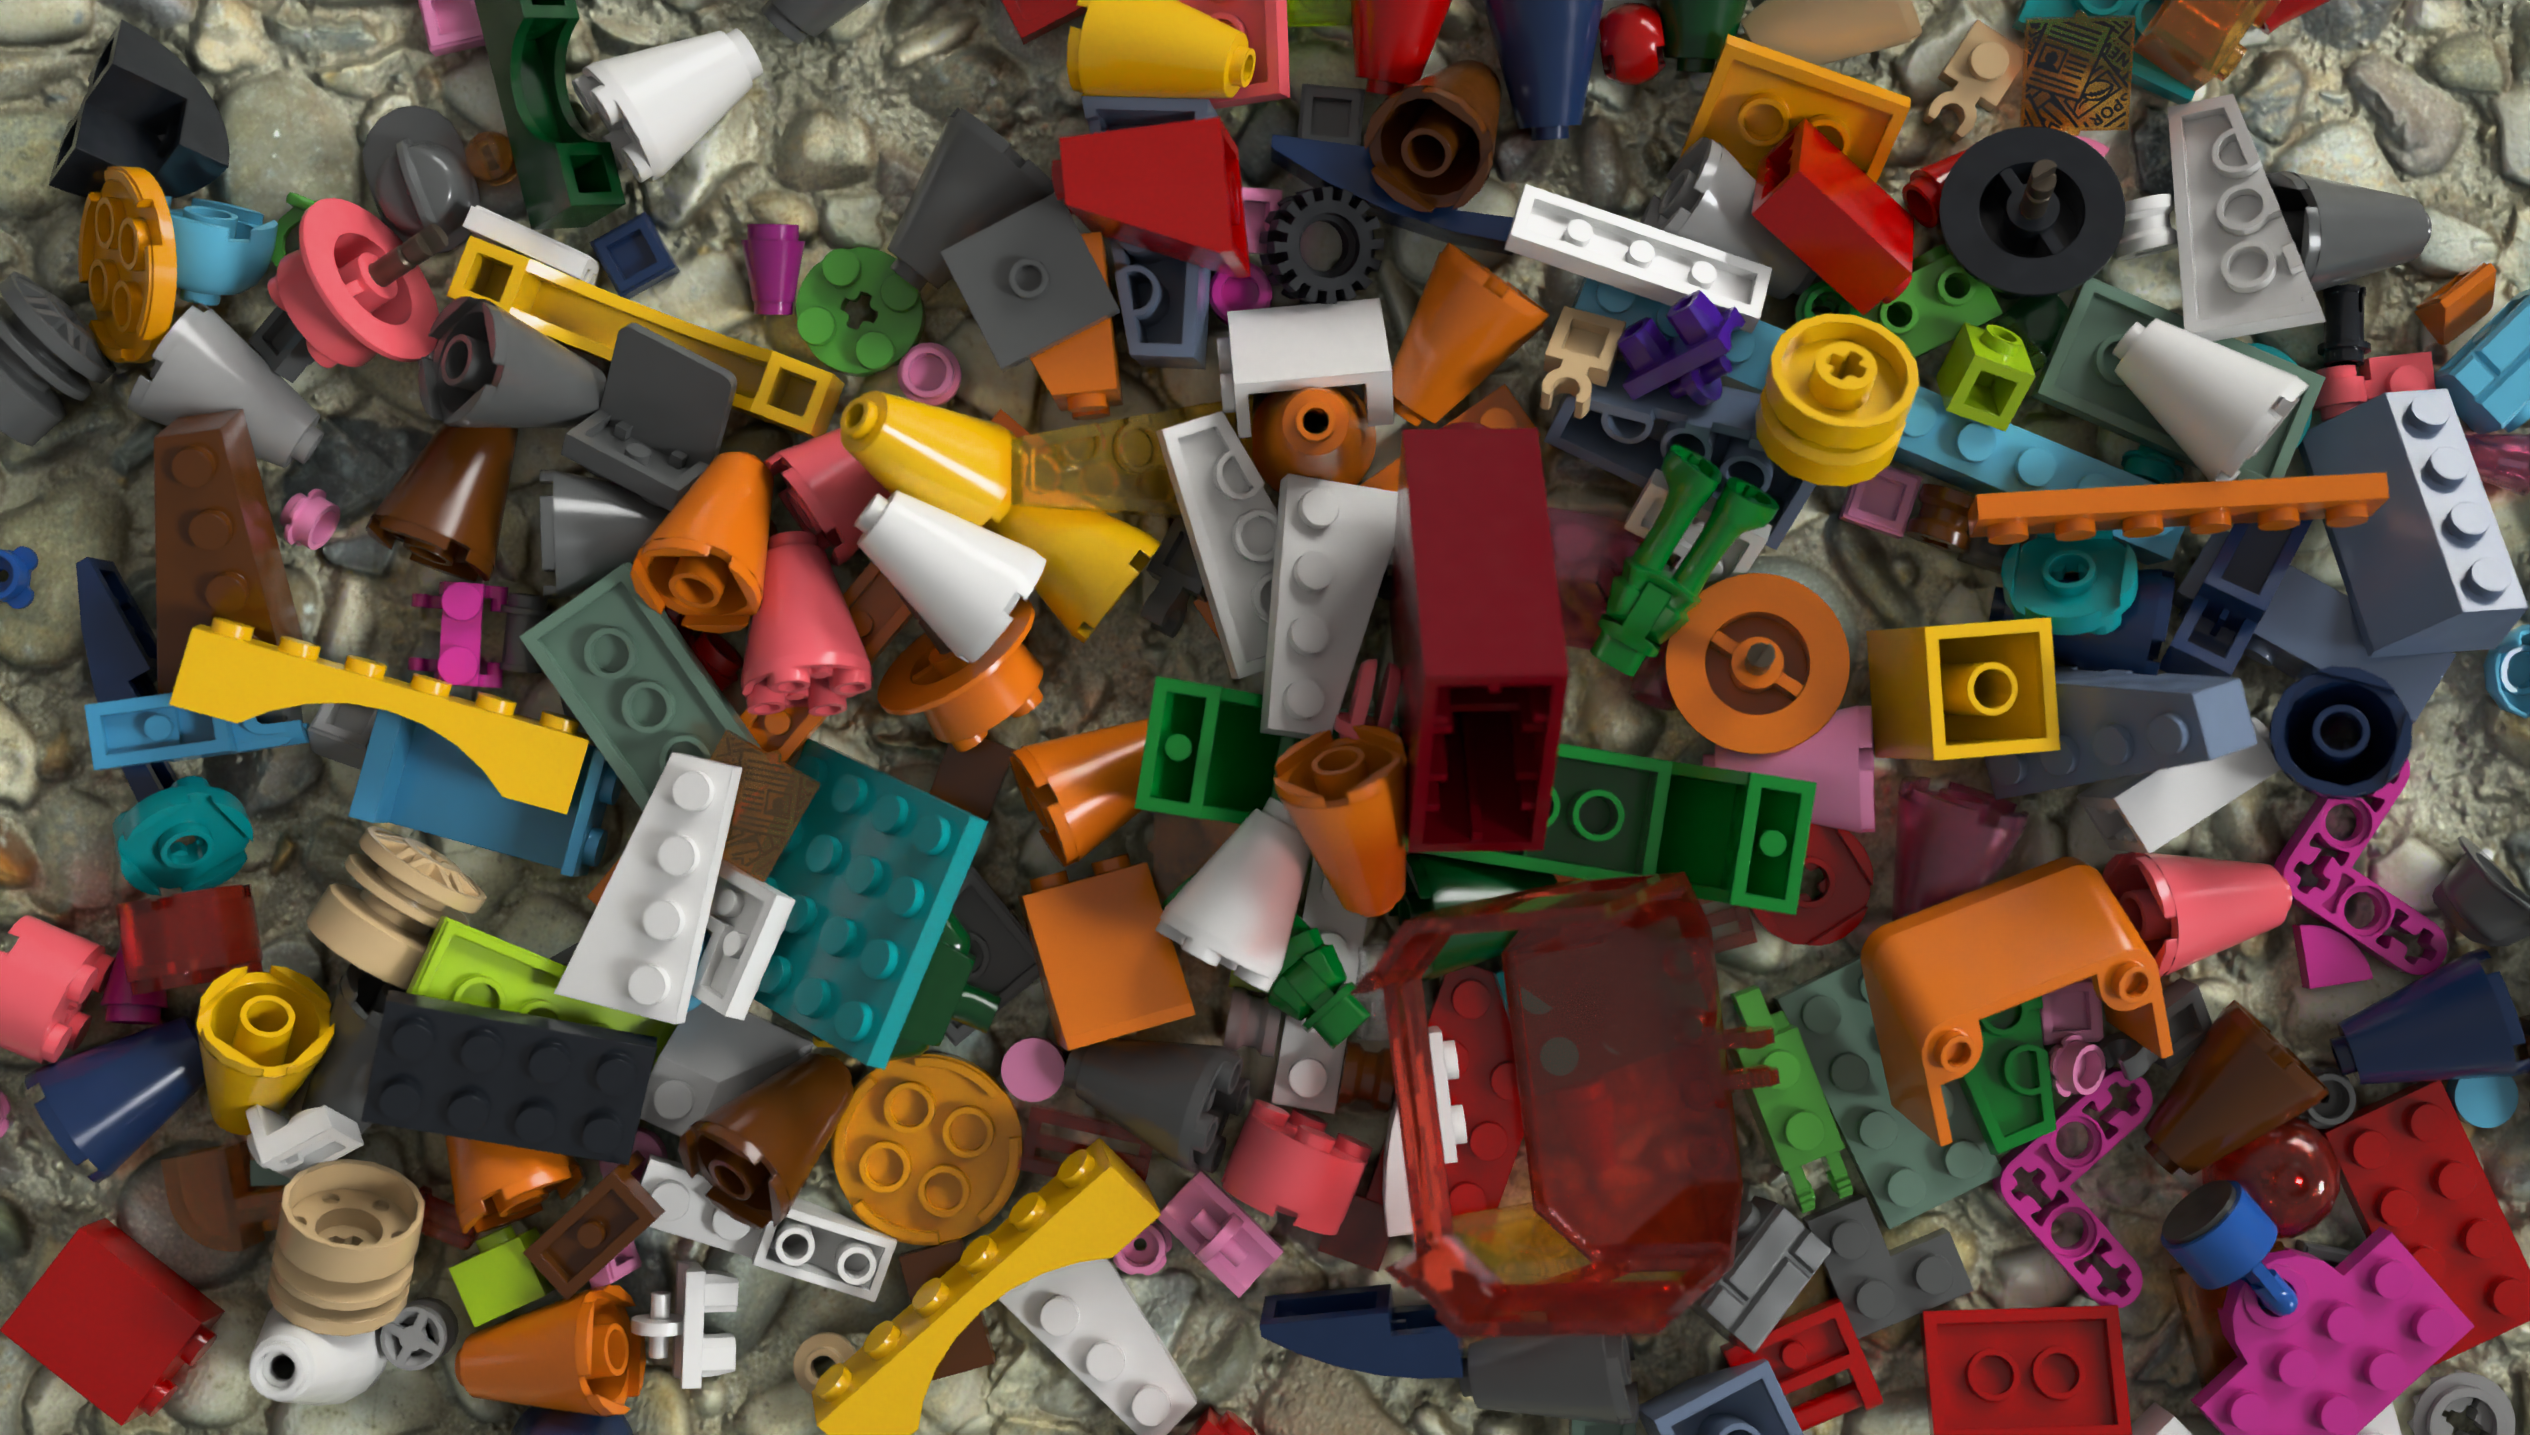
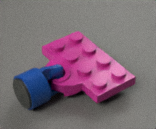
[2161,1180,2475,1435]

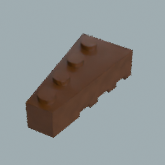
[154,409,303,695]

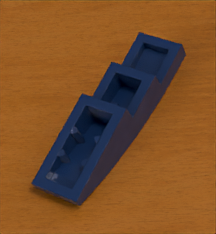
[1271,134,1513,256]
[76,557,178,802]

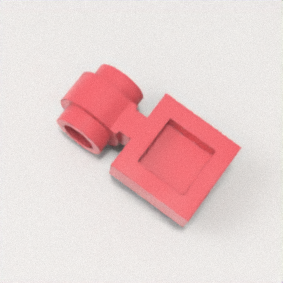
[2313,351,2436,422]

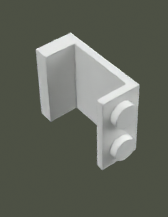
[1217,298,1394,438]

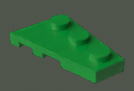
[1958,996,2057,1155]

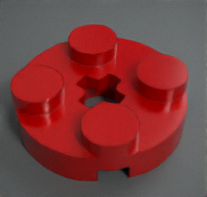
[1748,824,1874,946]

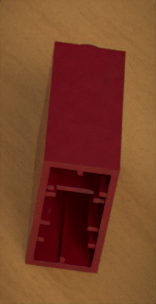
[1389,422,1570,853]

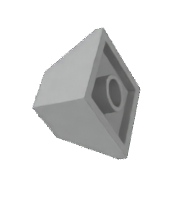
[640,1003,814,1137]

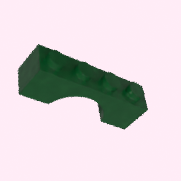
[474,0,626,230]

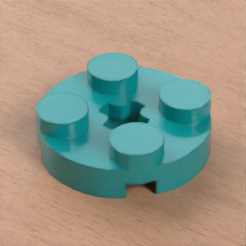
[2001,530,2138,635]
[112,776,253,896]

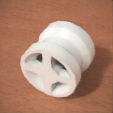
[2115,194,2178,260]

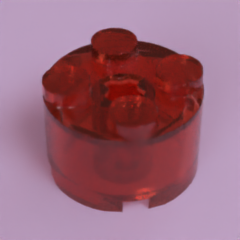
[115,884,263,996]

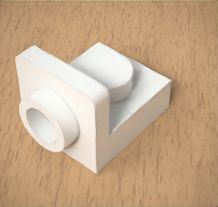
[246,1104,364,1179]

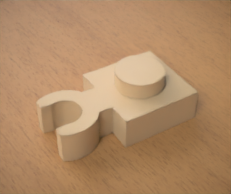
[1923,19,2030,143]
[1540,306,1626,419]

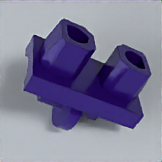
[1616,289,1746,406]

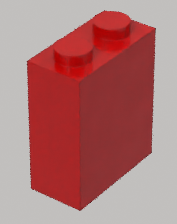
[1751,118,1914,316]
[0,1218,225,1426]

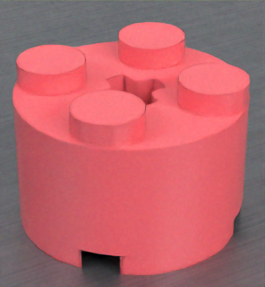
[0,915,115,1065]
[1221,1099,1373,1235]

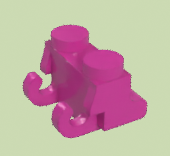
[408,581,509,688]

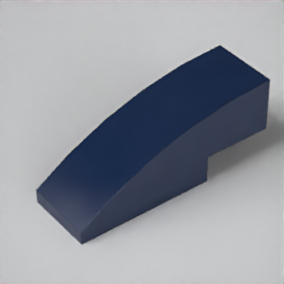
[2159,520,2313,677]
[1259,1284,1464,1379]

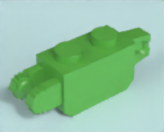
[1727,985,1854,1214]

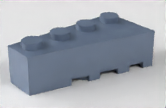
[1081,96,1220,370]
[1544,360,1816,550]
[2172,531,2456,723]
[1984,665,2258,800]

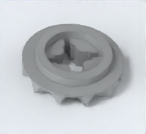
[2407,1369,2516,1435]

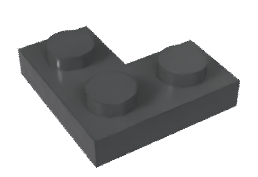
[1802,1193,1974,1339]

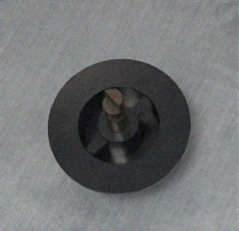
[1939,126,2126,299]

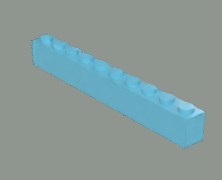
[1572,277,2185,565]

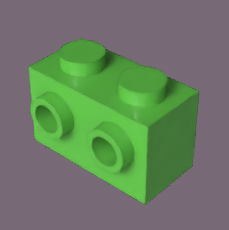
[1860,244,2003,359]

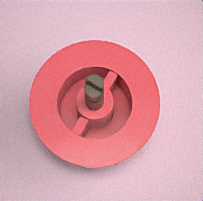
[267,198,449,368]

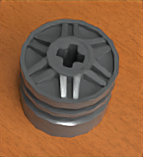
[0,271,116,446]

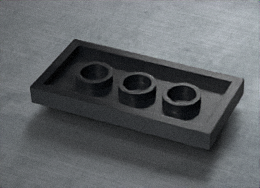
[361,990,657,1165]

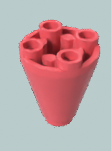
[741,531,874,716]

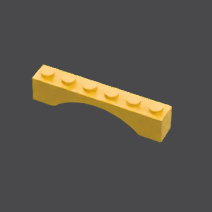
[446,236,845,439]
[169,617,590,815]
[811,1138,1161,1435]

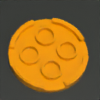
[78,166,177,363]
[831,1052,1024,1246]

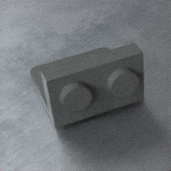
[561,323,737,511]

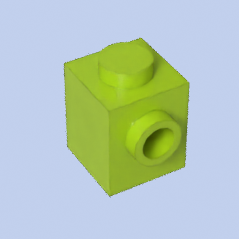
[1936,322,2035,432]
[448,1224,555,1327]

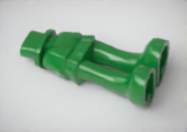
[1590,444,1779,676]
[1161,873,1371,1049]

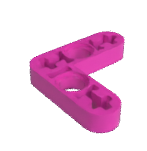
[2274,758,2447,975]
[1992,1067,2153,1308]

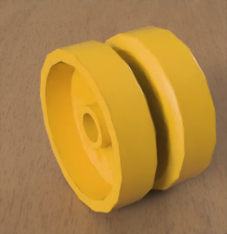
[1755,314,1919,486]

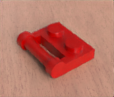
[1719,1297,1884,1432]

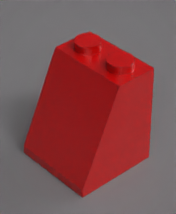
[1051,117,1251,278]

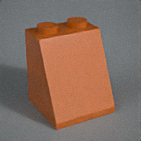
[1030,232,1123,420]
[1018,853,1195,1051]

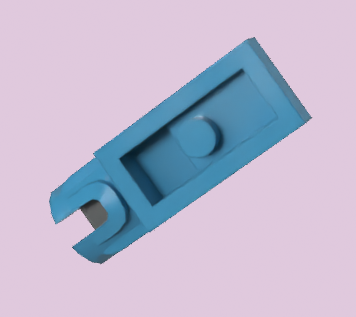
[84,693,310,771]

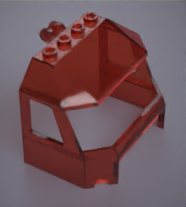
[1350,871,1780,1337]

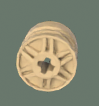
[306,826,487,990]
[267,1159,425,1336]

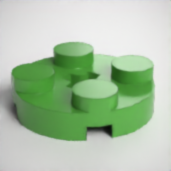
[796,247,926,377]

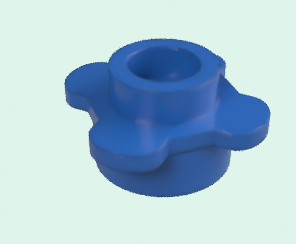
[0,546,38,609]

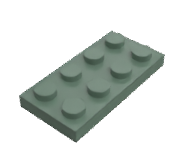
[2031,277,2326,480]
[519,562,780,812]
[1773,954,2002,1229]

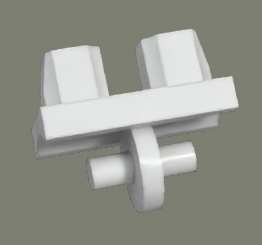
[631,1260,739,1389]

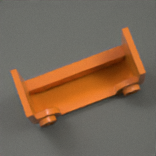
[1861,857,2174,1147]

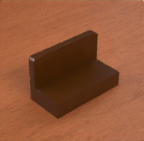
[523,1150,665,1300]

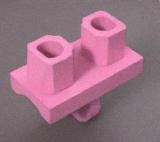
[1157,1170,1284,1298]

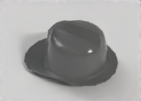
[362,106,481,254]
[2432,835,2530,947]

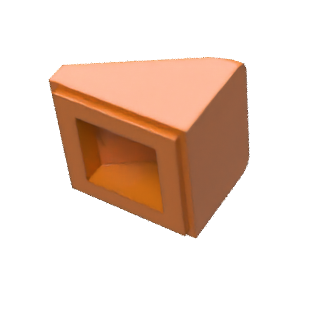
[2414,262,2496,345]

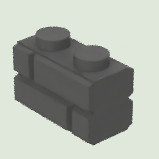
[1678,1195,1831,1354]

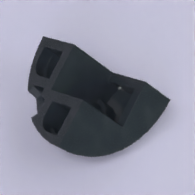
[49,19,230,199]

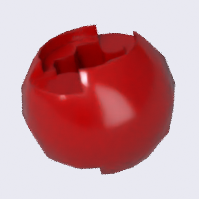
[1599,3,1666,85]

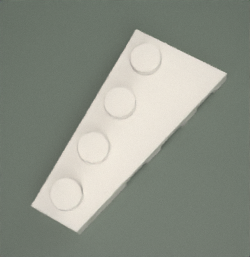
[2167,94,2326,341]
[1156,411,1278,679]
[1260,474,1398,739]
[554,752,743,1024]
[998,1258,1197,1435]

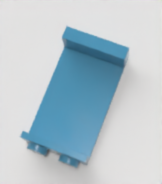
[348,709,623,877]

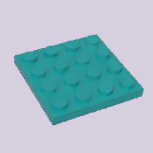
[751,738,988,1070]

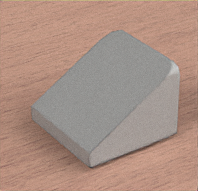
[307,703,378,770]

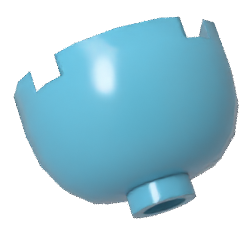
[165,196,278,306]

